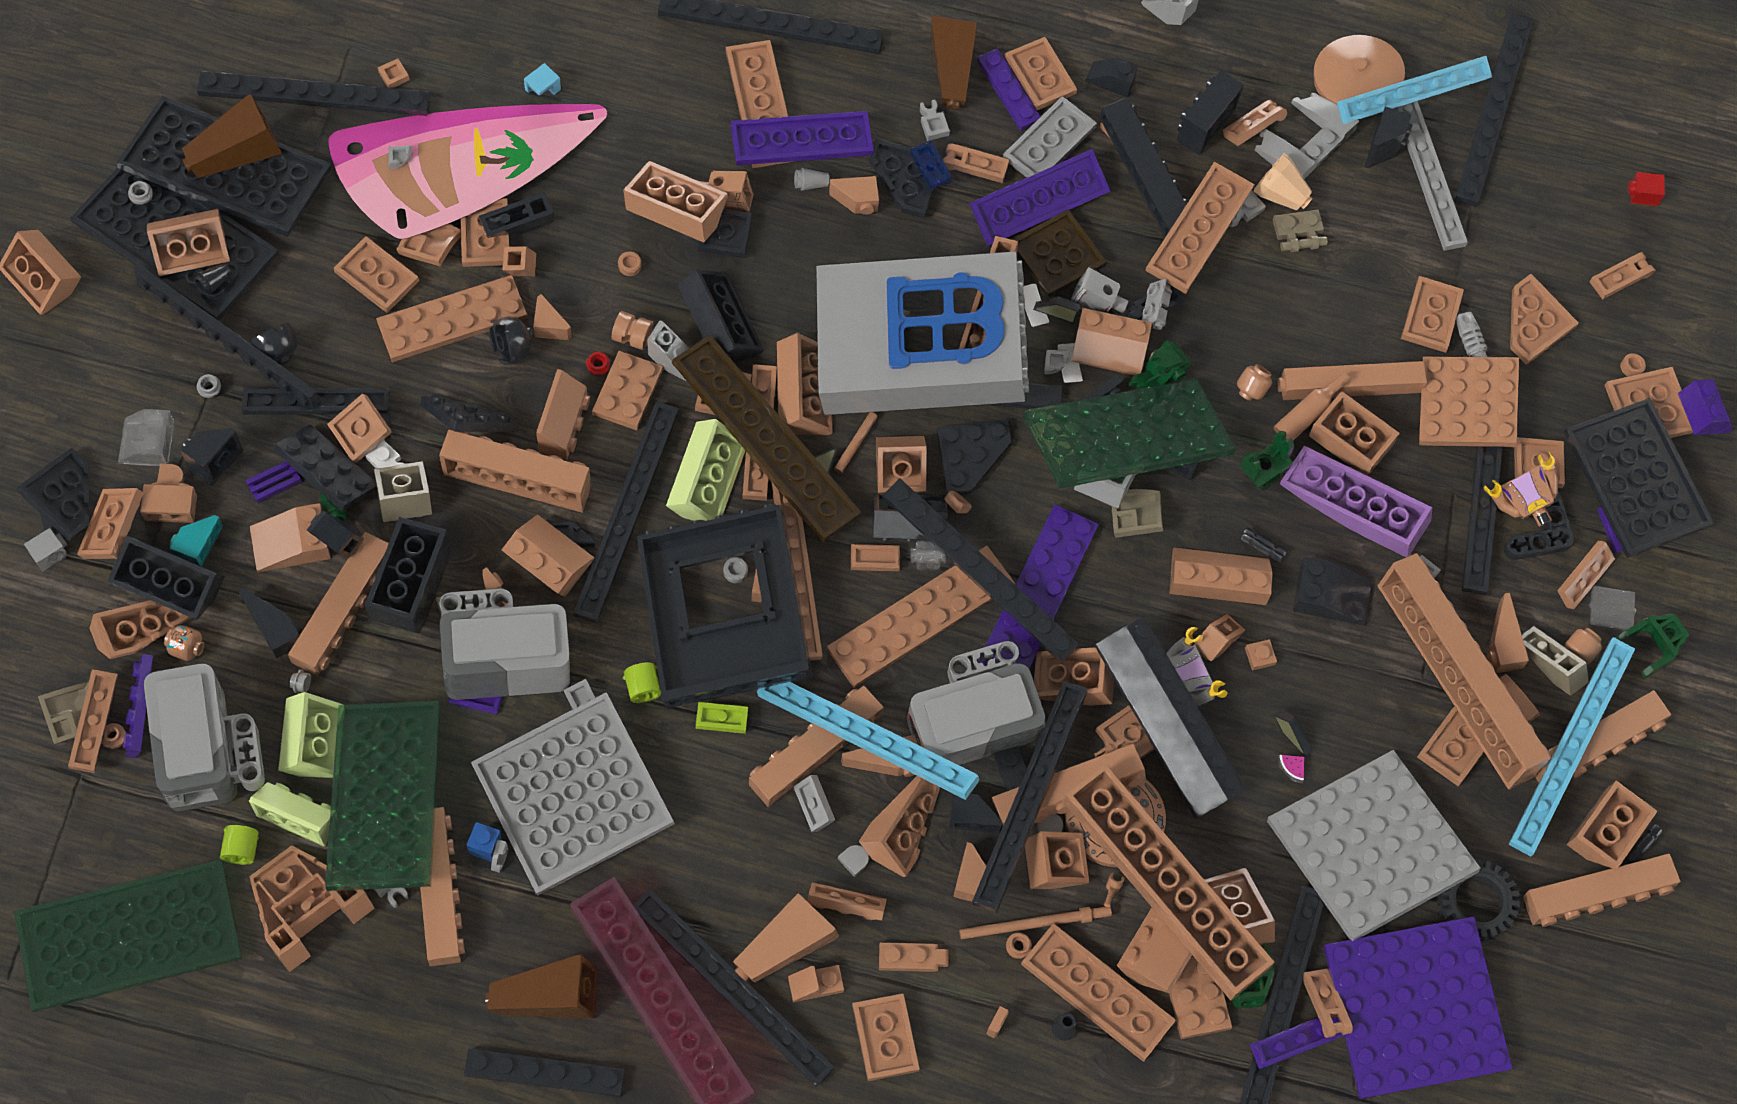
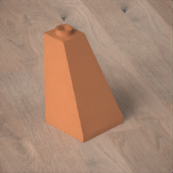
[733,894,839,983]

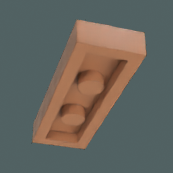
[1557,540,1615,609]
[807,883,887,920]

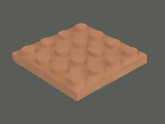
[1419,357,1519,447]

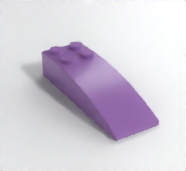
[1280,446,1432,557]

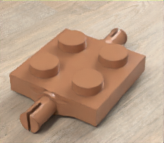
[1094,706,1155,759]

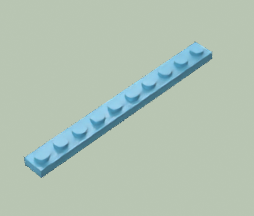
[1509,637,1635,856]
[757,682,979,800]

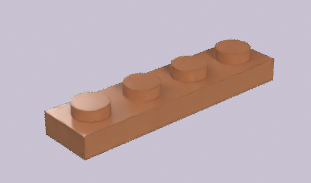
[68,669,118,773]

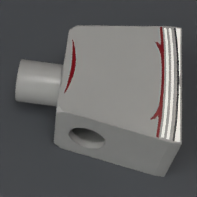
[1070,267,1128,313]

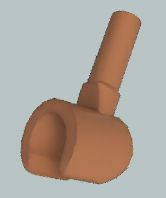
[1104,873,1124,908]

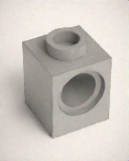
[24,528,68,572]

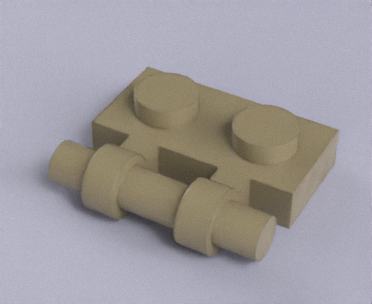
[1273,209,1328,252]

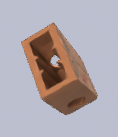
[699,171,753,213]

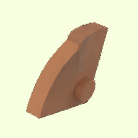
[397,224,461,267]

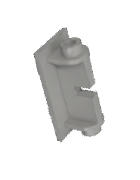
[1142,279,1172,330]

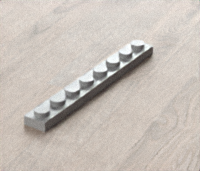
[1394,101,1468,251]

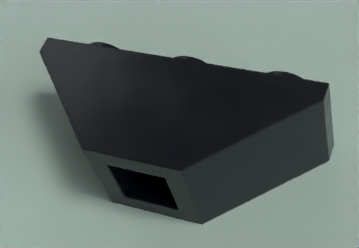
[307,511,364,558]

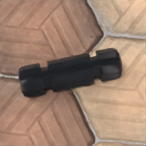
[1241,528,1287,562]
[1624,824,1663,864]

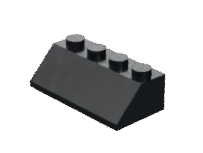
[678,269,764,363]
[107,536,225,620]

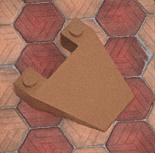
[249,845,375,972]

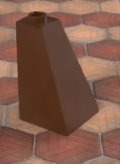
[930,16,977,109]
[182,94,282,178]
[485,955,598,1019]

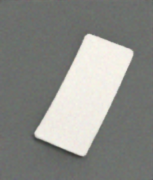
[1023,284,1049,327]
[1058,343,1083,383]

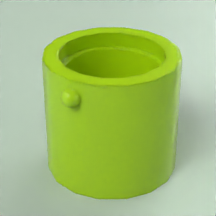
[623,662,661,703]
[220,825,259,865]

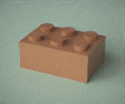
[1309,391,1399,476]

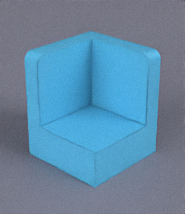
[524,63,561,95]

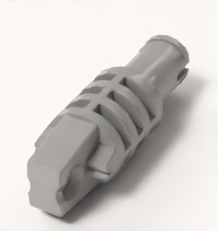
[1456,312,1487,357]

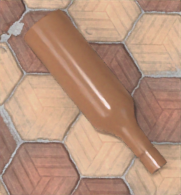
[1274,372,1350,441]

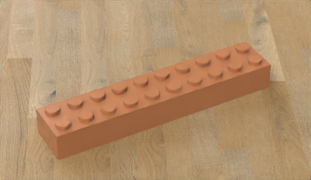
[1378,553,1551,789]
[1063,764,1274,1000]

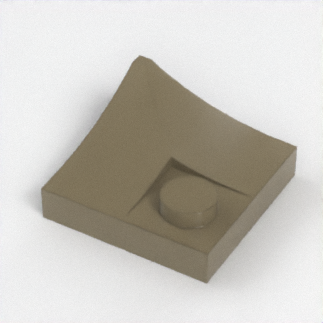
[1112,489,1163,538]
[38,682,89,745]

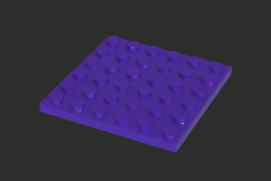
[1323,917,1512,1099]

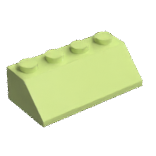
[666,419,745,521]

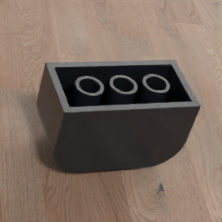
[365,517,450,634]

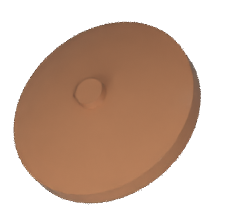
[1313,35,1405,105]

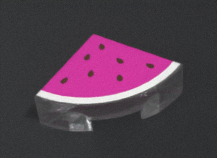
[1278,755,1304,783]

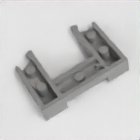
[1255,93,1359,179]

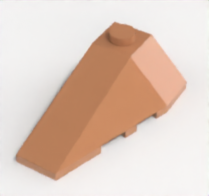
[90,600,191,659]
[859,776,940,877]

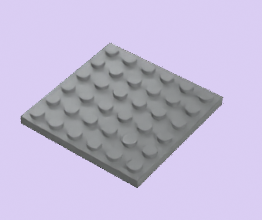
[471,692,675,895]
[1267,750,1480,941]

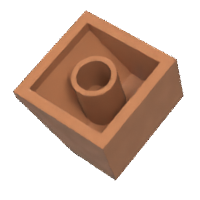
[876,436,926,493]
[1025,831,1089,889]

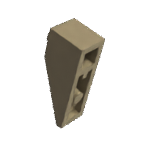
[1522,626,1589,696]

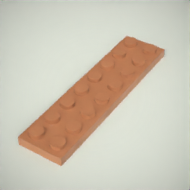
[826,546,1015,688]

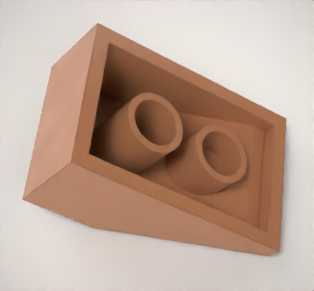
[250,503,331,573]
[1034,648,1114,706]
[1204,868,1275,946]

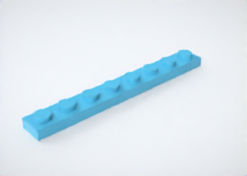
[1337,56,1492,124]

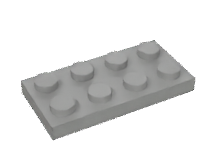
[1003,96,1097,177]

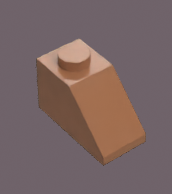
[829,176,879,215]
[1193,614,1245,662]
[953,842,986,902]

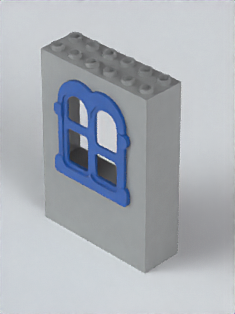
[817,252,1029,415]

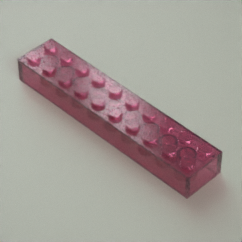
[570,877,755,1104]

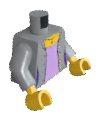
[1166,627,1227,706]

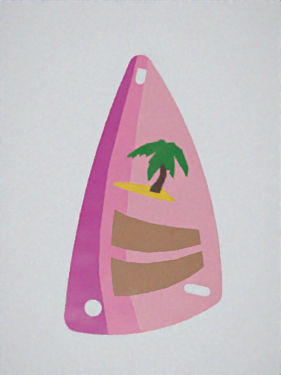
[328,104,607,239]

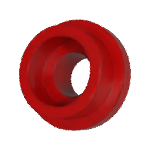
[586,352,610,375]

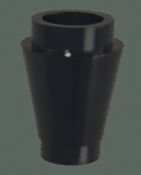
[194,263,232,294]
[1052,1013,1077,1041]

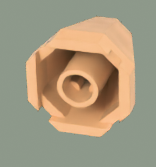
[1254,153,1312,210]

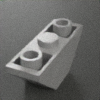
[1141,0,1198,25]
[647,321,689,381]

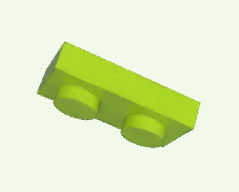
[696,702,748,734]

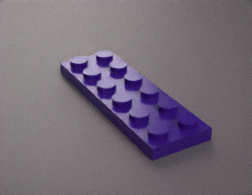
[730,111,874,166]
[969,149,1110,246]

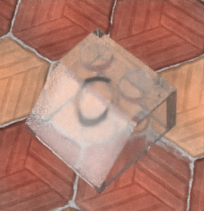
[118,409,174,466]

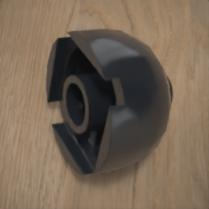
[489,316,533,365]
[250,322,297,366]

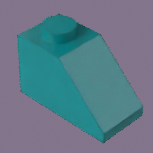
[169,515,223,566]

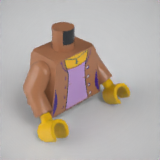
[1484,452,1558,527]

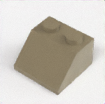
[374,462,432,522]

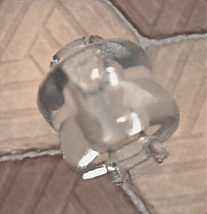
[910,540,946,571]

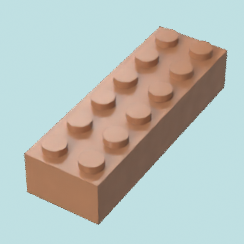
[439,430,591,513]

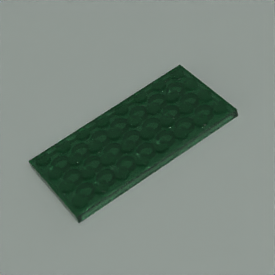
[1023,379,1236,489]
[325,701,441,891]
[14,859,242,1013]

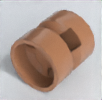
[611,311,654,350]

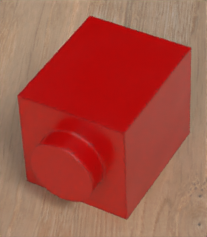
[1627,172,1665,206]

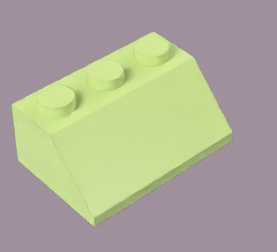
[279,692,345,778]
[249,782,339,847]

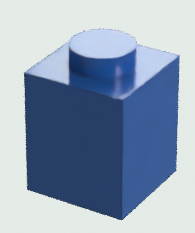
[466,822,502,862]

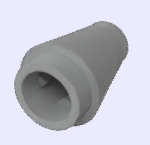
[794,168,829,191]

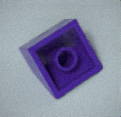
[1678,379,1733,435]

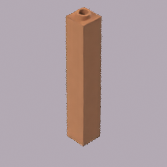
[1277,361,1427,400]

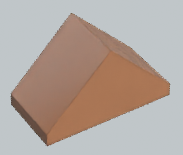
[533,294,572,340]

